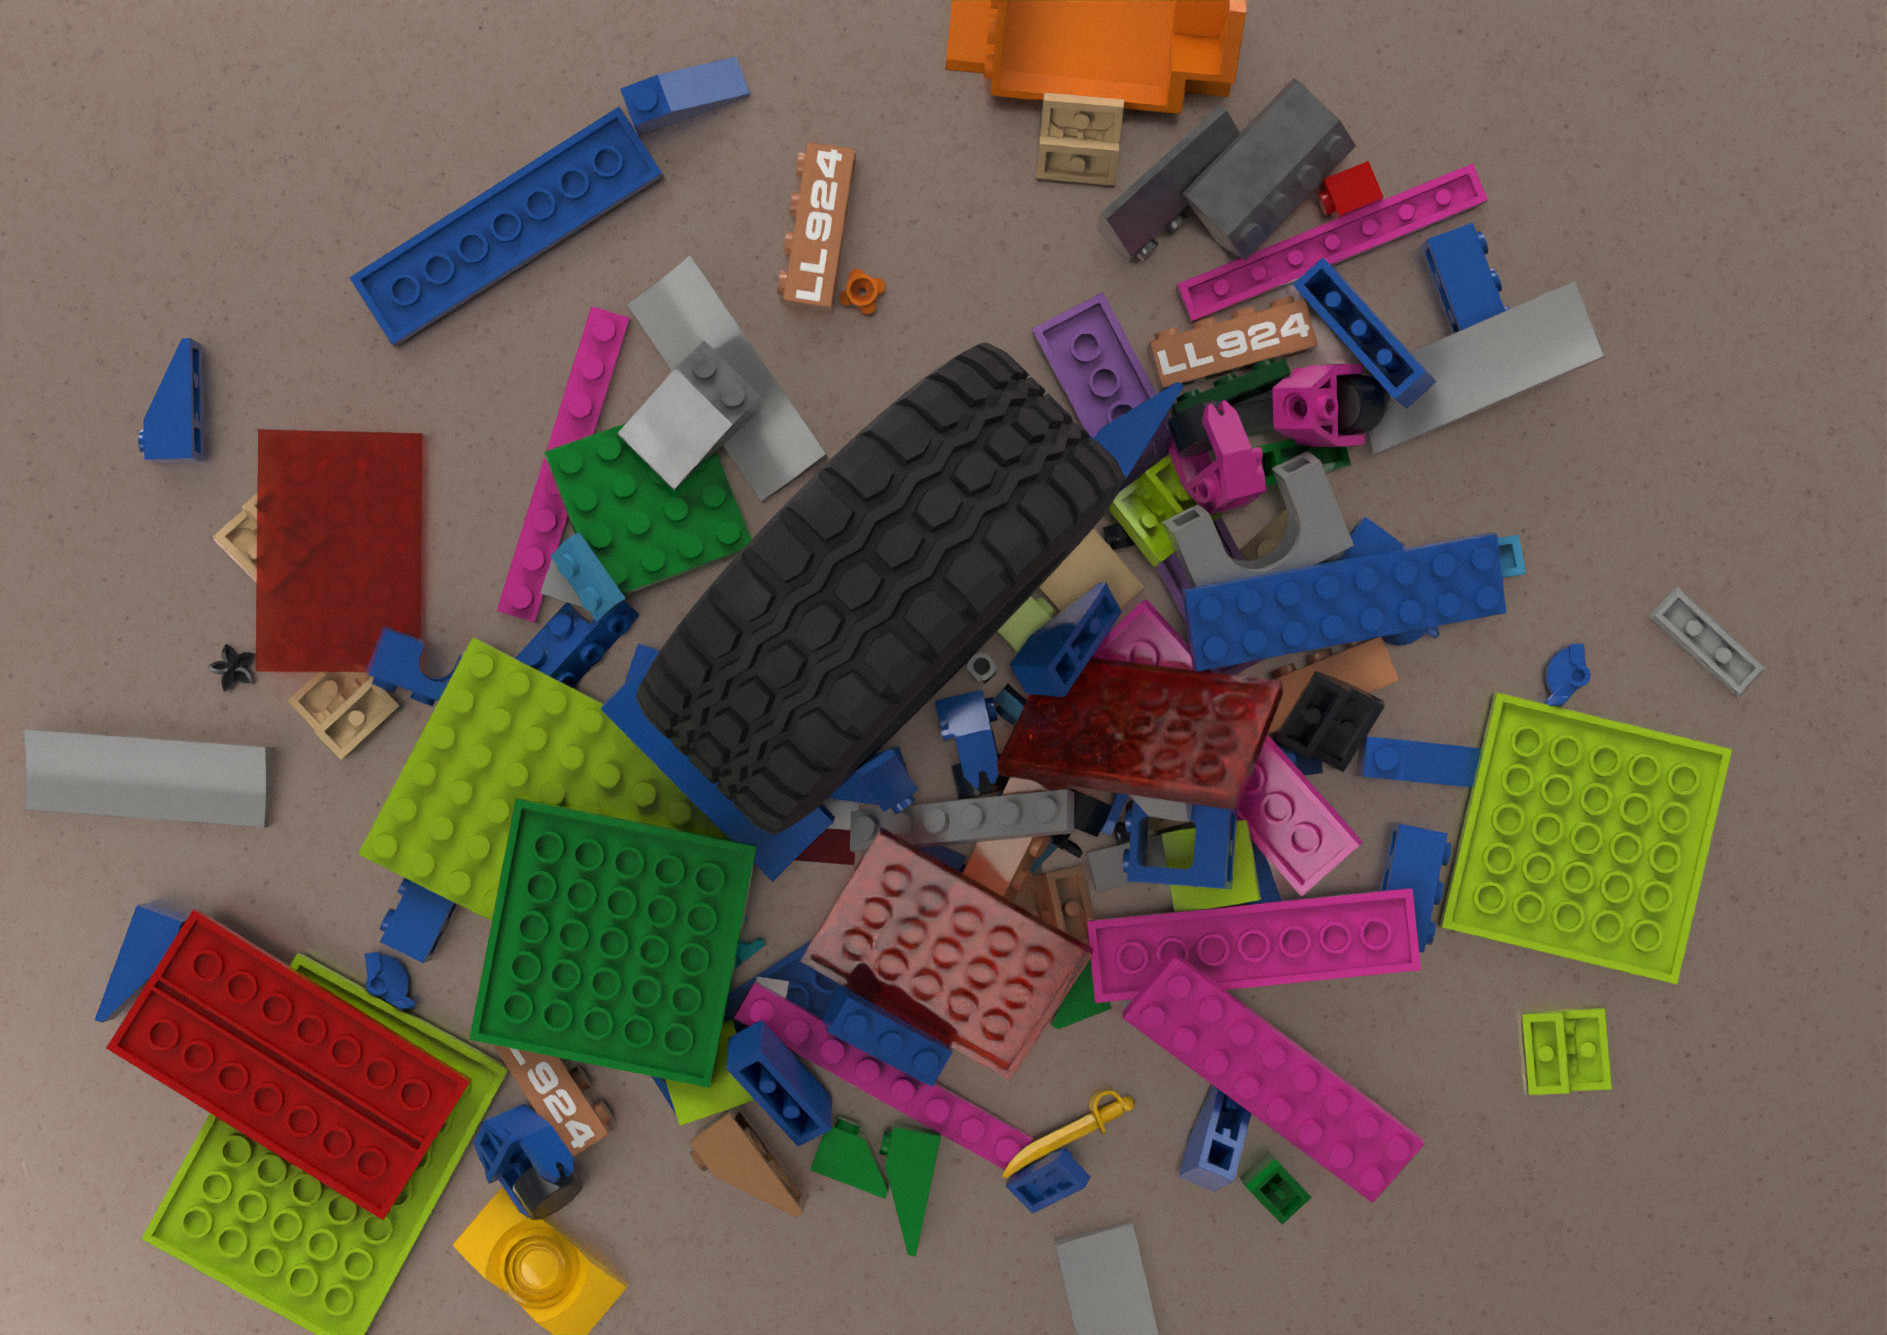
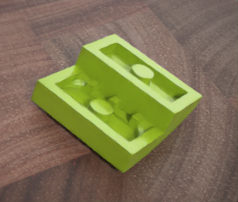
[1109,454,1222,568]
[1161,819,1261,912]
[1522,1007,1613,1095]
[665,1019,754,1126]

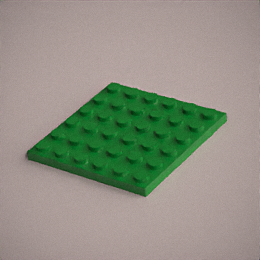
[469,798,758,1088]

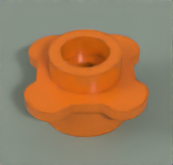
[839,269,885,315]

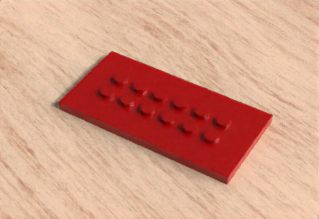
[106,909,472,1220]

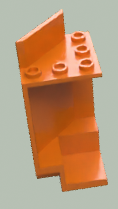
[945,0,1246,114]

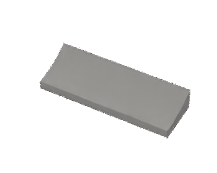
[627,255,828,502]
[1363,281,1607,454]
[23,729,275,827]
[1054,1221,1159,1335]

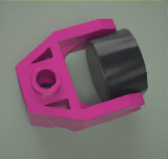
[1273,363,1385,447]
[1167,399,1266,515]

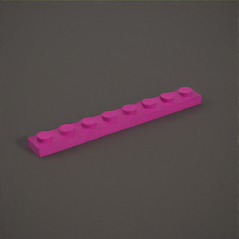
[1176,163,1488,323]
[497,306,631,623]
[734,980,1034,1175]

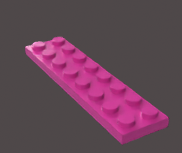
[1091,599,1363,897]
[1086,888,1421,1003]
[1122,951,1425,1203]

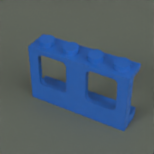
[1122,718,1243,890]

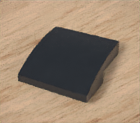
[1274,671,1385,772]

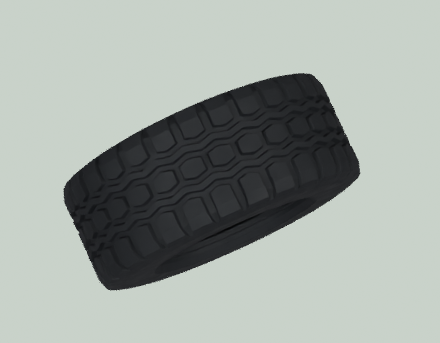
[636,342,1126,835]

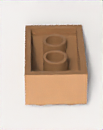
[689,1106,807,1217]

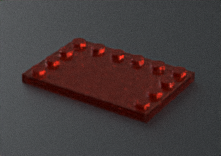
[256,429,422,673]
[997,657,1283,810]
[800,827,1093,1081]

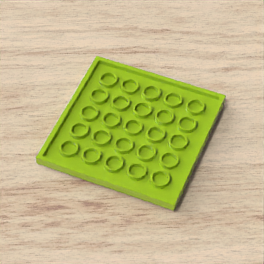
[1439,693,1732,984]

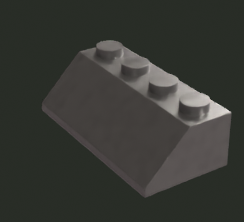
[1182,78,1356,261]
[1096,105,1240,264]

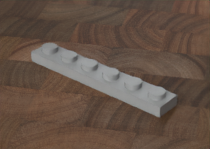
[850,789,1074,853]

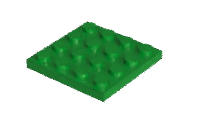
[544,423,751,595]

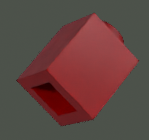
[1317,161,1384,220]

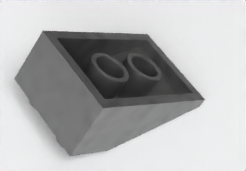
[617,341,762,491]

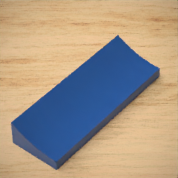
[601,648,836,882]

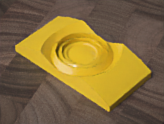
[453,1186,628,1335]

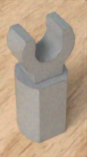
[966,651,997,684]

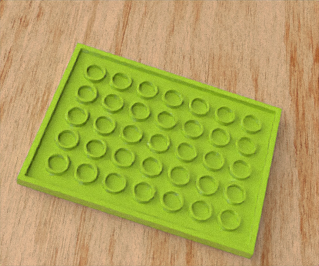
[358,637,730,921]
[141,953,509,1335]

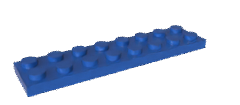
[349,106,663,347]
[1182,532,1507,671]

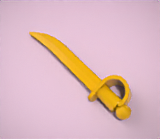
[1002,1089,1135,1179]

